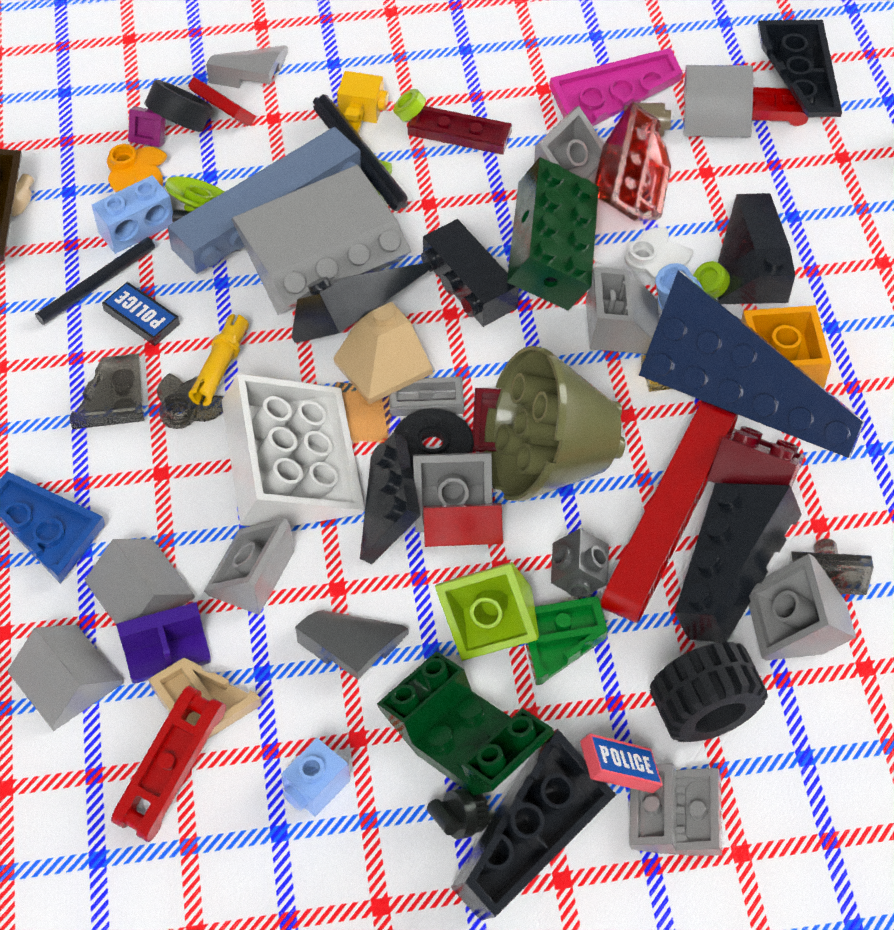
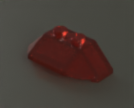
[594,102,671,221]

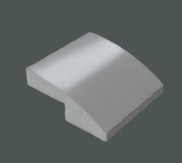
[683,65,753,137]
[629,763,722,856]

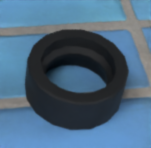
[144,80,213,132]

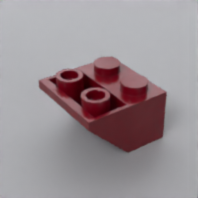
[707,426,805,488]

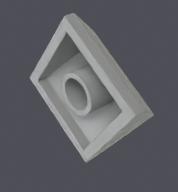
[534,106,615,183]
[413,452,492,532]
[204,518,294,615]
[85,539,195,626]
[8,624,123,732]

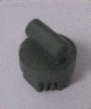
[427,788,491,840]

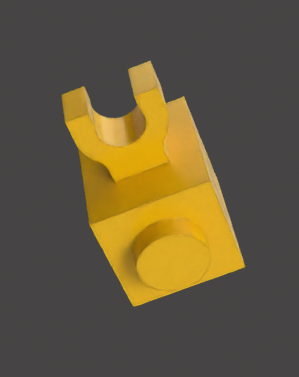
[337,71,389,134]

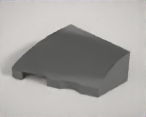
[295,610,409,680]

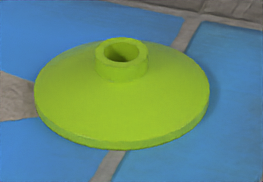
[165,176,225,211]

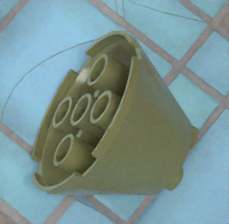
[484,346,625,502]

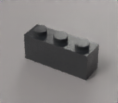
[421,219,519,327]

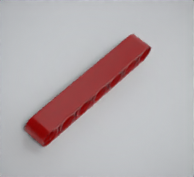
[600,401,738,623]

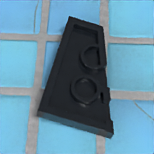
[360,432,421,564]

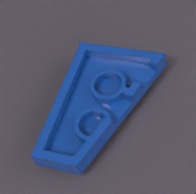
[0,471,105,584]

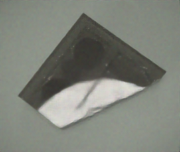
[70,353,145,430]

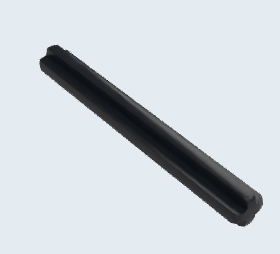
[313,94,408,211]

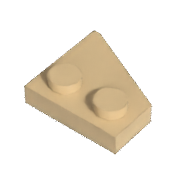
[148,658,262,739]

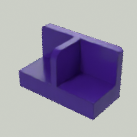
[116,602,211,684]

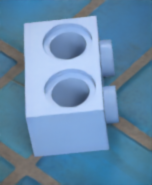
[91,175,173,254]

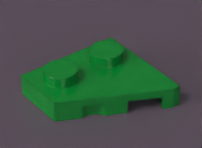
[525,596,608,685]

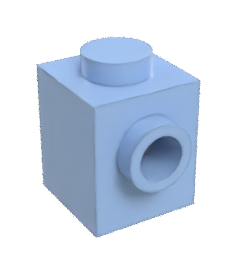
[281,738,350,817]

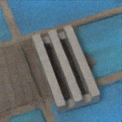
[389,377,464,417]

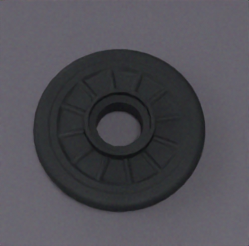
[394,409,474,474]

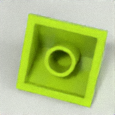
[434,562,539,661]

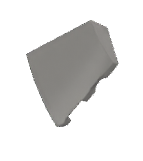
[206,45,288,88]

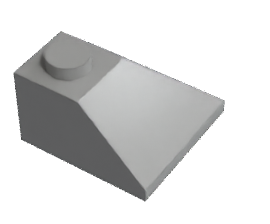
[749,554,856,661]

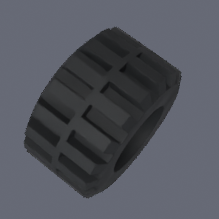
[649,642,768,742]

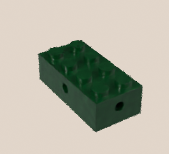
[507,157,599,311]

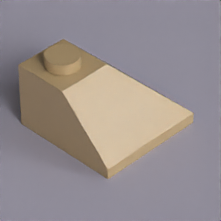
[333,302,433,405]

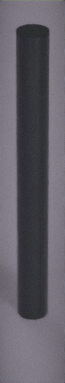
[35,237,155,325]

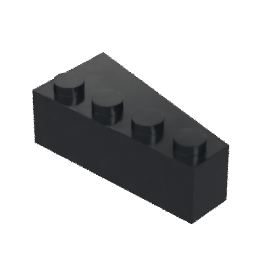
[675,483,802,642]
[451,729,616,921]

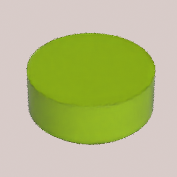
[393,89,426,121]
[693,261,730,298]

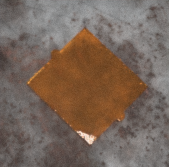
[335,382,392,443]

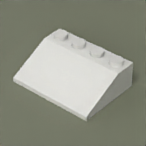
[222,374,365,526]

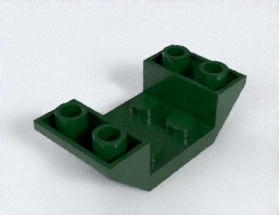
[377,651,554,796]

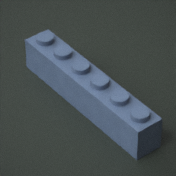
[168,126,361,274]

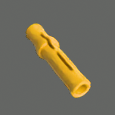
[188,314,249,406]

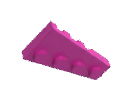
[549,48,683,126]

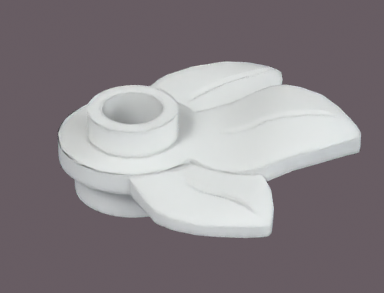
[624,227,694,280]

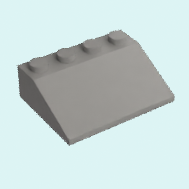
[232,165,411,315]

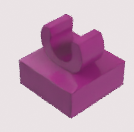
[128,106,166,147]

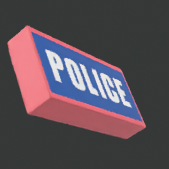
[580,733,663,793]

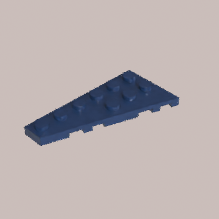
[639,270,865,458]

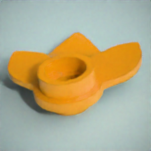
[107,144,167,192]

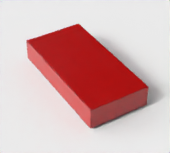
[188,76,257,126]
[423,503,503,547]

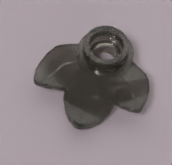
[157,373,223,429]

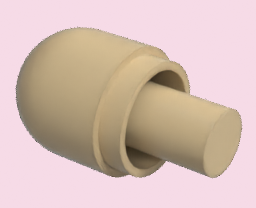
[12,173,34,217]

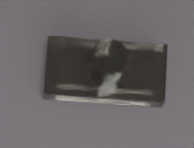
[789,539,874,595]

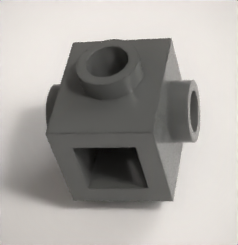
[551,528,609,599]

